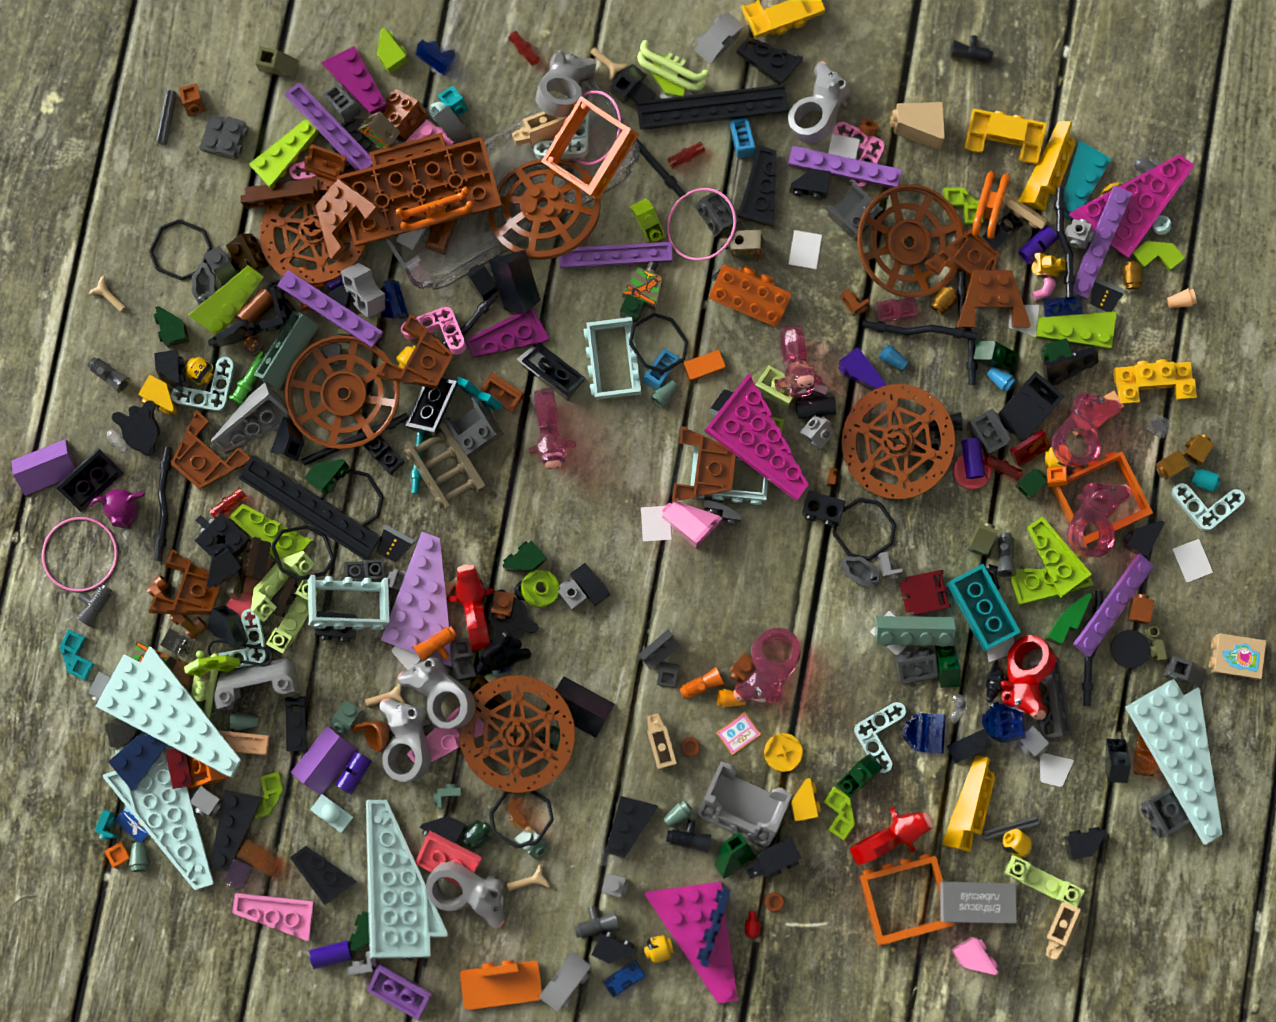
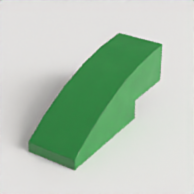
[1045,593,1092,646]

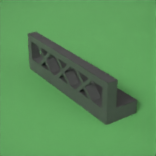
[1029,658,1072,739]

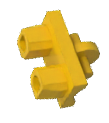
[1032,253,1066,278]

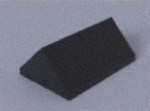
[489,250,541,314]
[522,344,585,401]
[405,378,458,438]
[56,448,123,512]
[545,676,615,738]

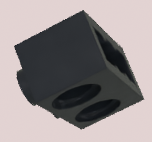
[802,490,846,527]
[315,611,358,642]

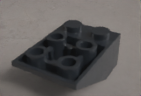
[998,371,1065,442]

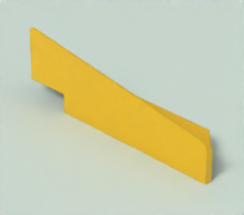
[1018,121,1075,211]
[942,756,995,853]

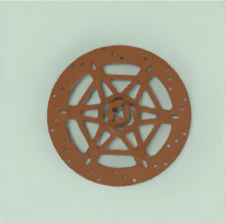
[260,176,368,285]
[842,384,956,499]
[459,675,575,793]

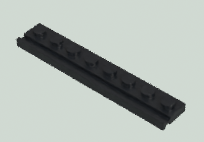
[637,84,788,130]
[239,455,381,560]

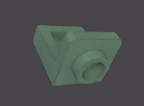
[330,700,361,735]
[434,784,462,809]
[515,825,549,860]

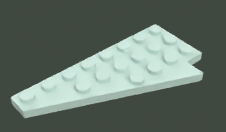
[96,647,241,777]
[1125,679,1222,844]
[103,745,215,890]
[366,800,448,959]

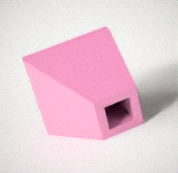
[951,937,998,975]

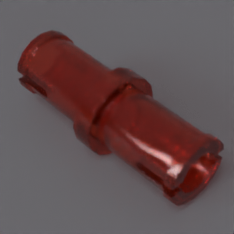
[508,31,540,66]
[667,141,706,169]
[983,453,1022,481]
[209,487,247,519]

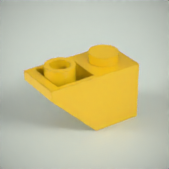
[138,375,177,415]
[790,778,821,822]

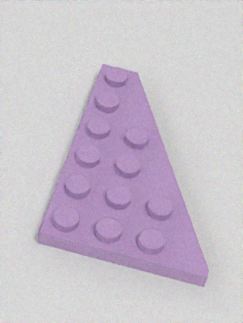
[381,532,452,667]

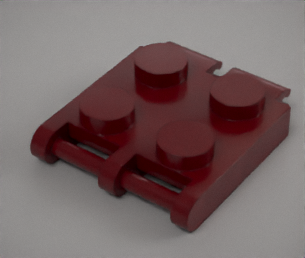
[900,570,951,615]

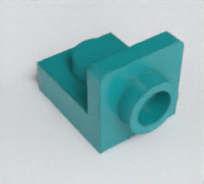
[437,85,468,117]
[94,809,118,841]

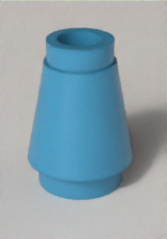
[879,345,908,371]
[987,366,1016,392]

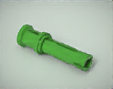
[228,351,266,406]

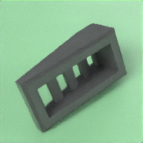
[323,84,360,122]

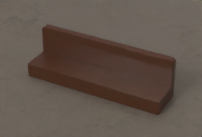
[240,178,319,209]

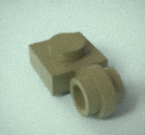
[1145,624,1167,662]

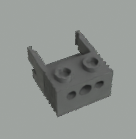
[824,179,883,241]
[444,397,504,456]

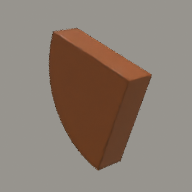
[826,467,838,487]

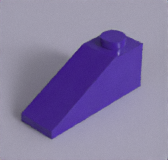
[838,347,887,395]

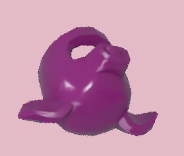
[90,489,145,528]

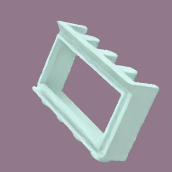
[584,317,642,400]
[690,447,768,505]
[307,575,389,630]

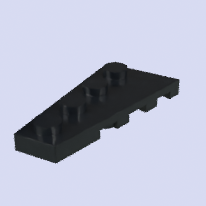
[738,145,777,227]
[210,790,264,871]

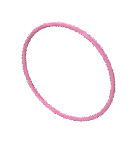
[564,91,621,165]
[667,188,736,261]
[42,517,118,592]

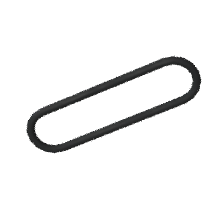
[208,640,273,666]

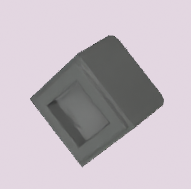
[321,343,343,366]
[657,662,679,688]

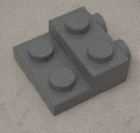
[199,114,248,160]
[1140,787,1190,838]

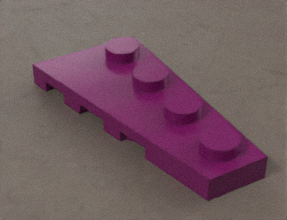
[321,46,388,115]
[465,307,550,358]

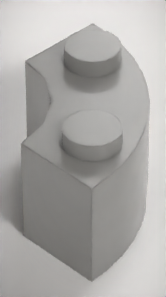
[694,12,744,64]
[341,263,385,318]
[539,952,591,1012]

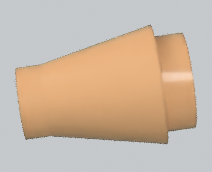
[1167,289,1197,308]

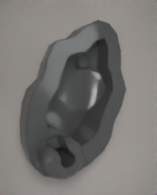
[192,262,217,305]
[841,556,880,588]

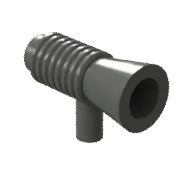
[88,357,130,393]
[997,532,1016,577]
[75,584,112,628]
[574,906,620,939]

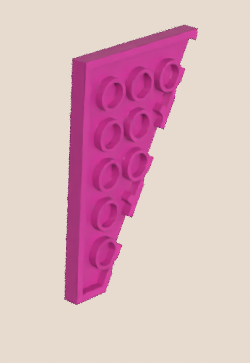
[1068,154,1195,258]
[704,373,809,501]
[645,882,738,1003]

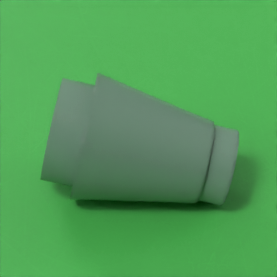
[651,380,679,408]
[230,711,258,731]
[664,800,694,828]
[129,842,149,872]

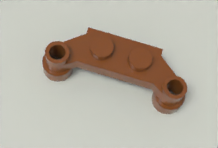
[146,575,207,639]

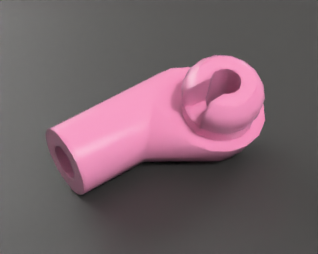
[1032,276,1056,301]

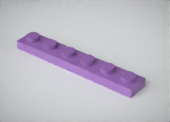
[285,82,373,171]
[788,146,903,188]
[1074,186,1132,298]
[559,242,672,269]
[277,270,383,349]
[1073,554,1154,657]

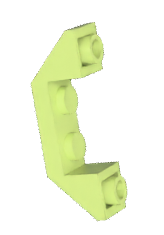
[251,551,315,622]
[266,579,320,654]
[1004,855,1085,908]

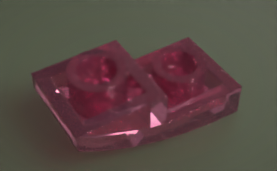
[876,298,918,321]

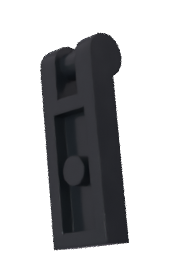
[285,696,307,752]

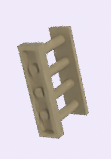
[404,422,486,512]

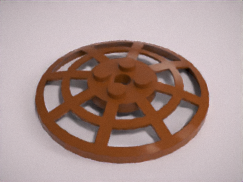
[489,159,601,260]
[857,184,964,298]
[285,335,400,450]

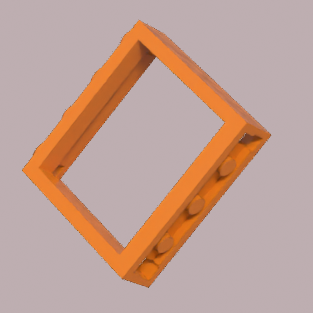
[541,97,639,199]
[1051,451,1153,547]
[858,853,955,945]

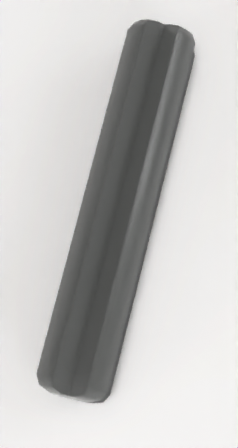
[156,90,177,145]
[982,816,1040,841]

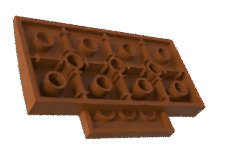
[336,133,502,247]

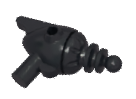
[986,660,1009,703]

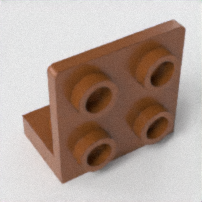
[380,89,429,141]

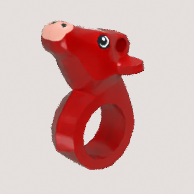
[447,564,495,651]
[1001,635,1057,720]
[849,807,934,866]

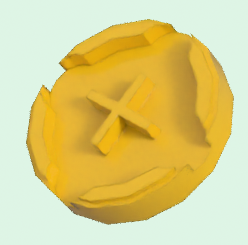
[764,733,803,772]

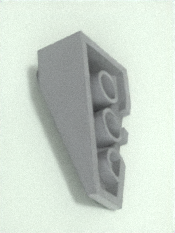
[211,383,291,453]

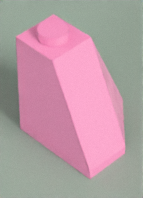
[662,501,722,549]

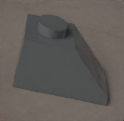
[204,245,237,286]

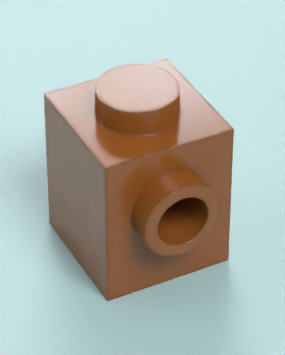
[1127,594,1154,624]

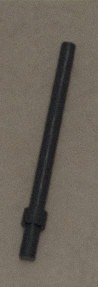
[610,112,686,198]
[302,413,408,466]

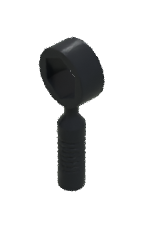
[267,280,297,315]

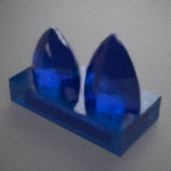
[415,39,455,76]
[380,279,409,319]
[1042,296,1083,317]

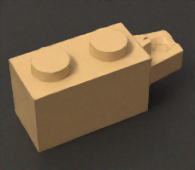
[512,112,564,147]
[647,713,677,770]
[1046,902,1083,961]

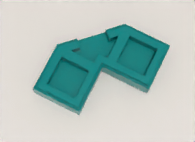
[456,377,503,411]
[59,629,95,681]

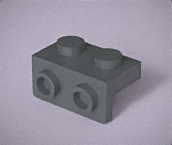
[968,408,1011,455]

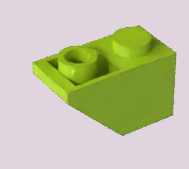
[377,27,408,75]
[630,198,666,243]

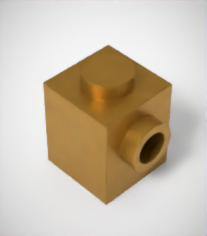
[1183,434,1214,466]
[1156,450,1189,480]

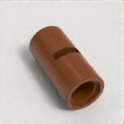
[236,288,274,323]

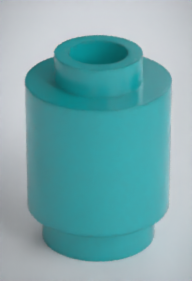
[1191,469,1221,492]

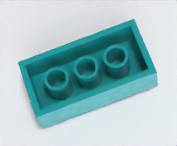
[946,564,1020,652]

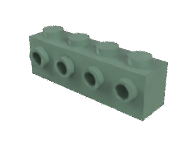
[254,311,319,390]
[875,616,956,647]

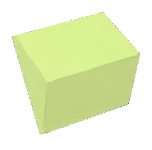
[755,365,799,409]

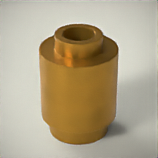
[1122,261,1142,290]
[930,286,958,315]

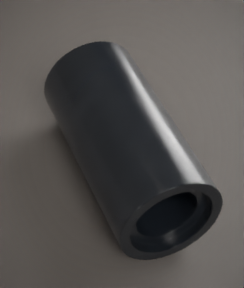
[796,396,836,419]

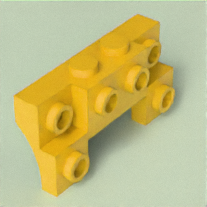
[741,0,825,39]
[963,108,1047,164]
[1113,359,1197,404]

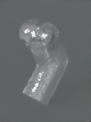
[948,694,966,724]

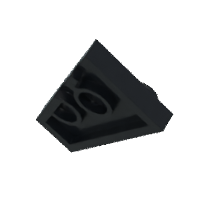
[736,37,803,85]
[1043,347,1098,386]
[606,796,658,858]
[290,846,357,906]

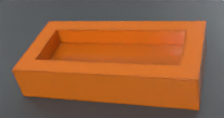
[683,350,726,381]

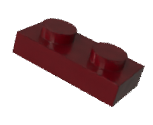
[1010,430,1051,467]
[166,748,193,789]

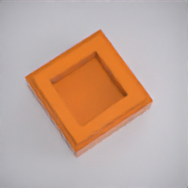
[1047,466,1068,487]
[104,841,130,868]

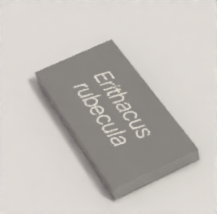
[940,882,1017,924]

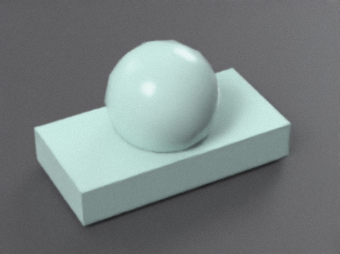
[310,794,354,833]

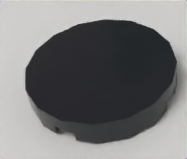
[1110,630,1150,669]

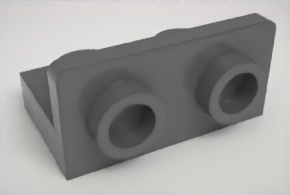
[695,190,739,236]
[638,629,680,670]
[894,648,938,684]

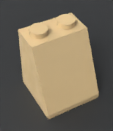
[890,102,945,150]

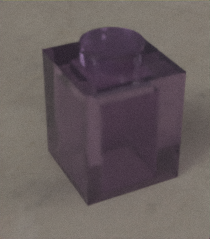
[223,858,255,890]

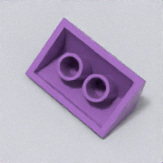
[12,439,77,496]
[291,726,358,796]
[367,964,433,1020]

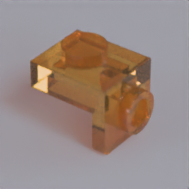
[506,797,528,828]

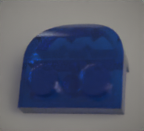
[982,702,1026,743]
[903,713,946,754]

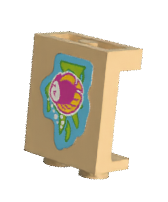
[1209,633,1266,680]

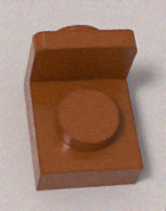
[179,83,205,116]
[840,289,870,315]
[491,591,515,620]
[729,653,759,683]

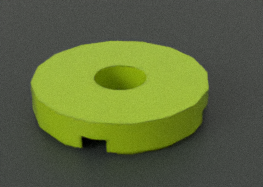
[521,569,559,608]

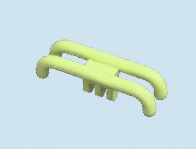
[638,40,709,91]
[191,650,219,719]

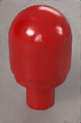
[745,911,760,939]

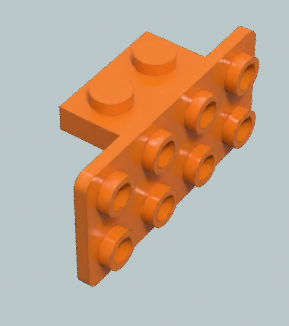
[709,265,791,327]
[460,960,542,1010]

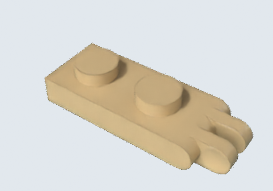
[1003,194,1048,229]

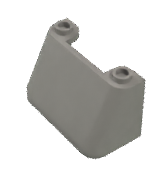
[215,658,301,711]
[698,761,792,847]

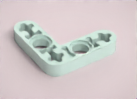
[534,113,590,160]
[171,357,235,412]
[1172,483,1245,531]
[217,608,267,668]
[854,702,906,773]

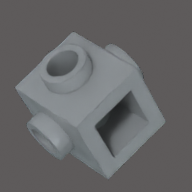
[1065,219,1095,250]
[800,415,835,449]

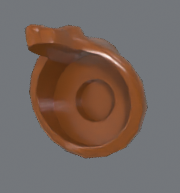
[351,720,391,752]

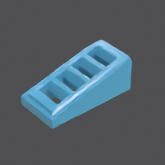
[729,117,756,159]
[642,348,680,390]

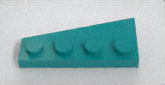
[1064,140,1112,222]

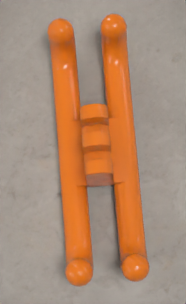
[972,171,1010,239]
[396,187,474,232]

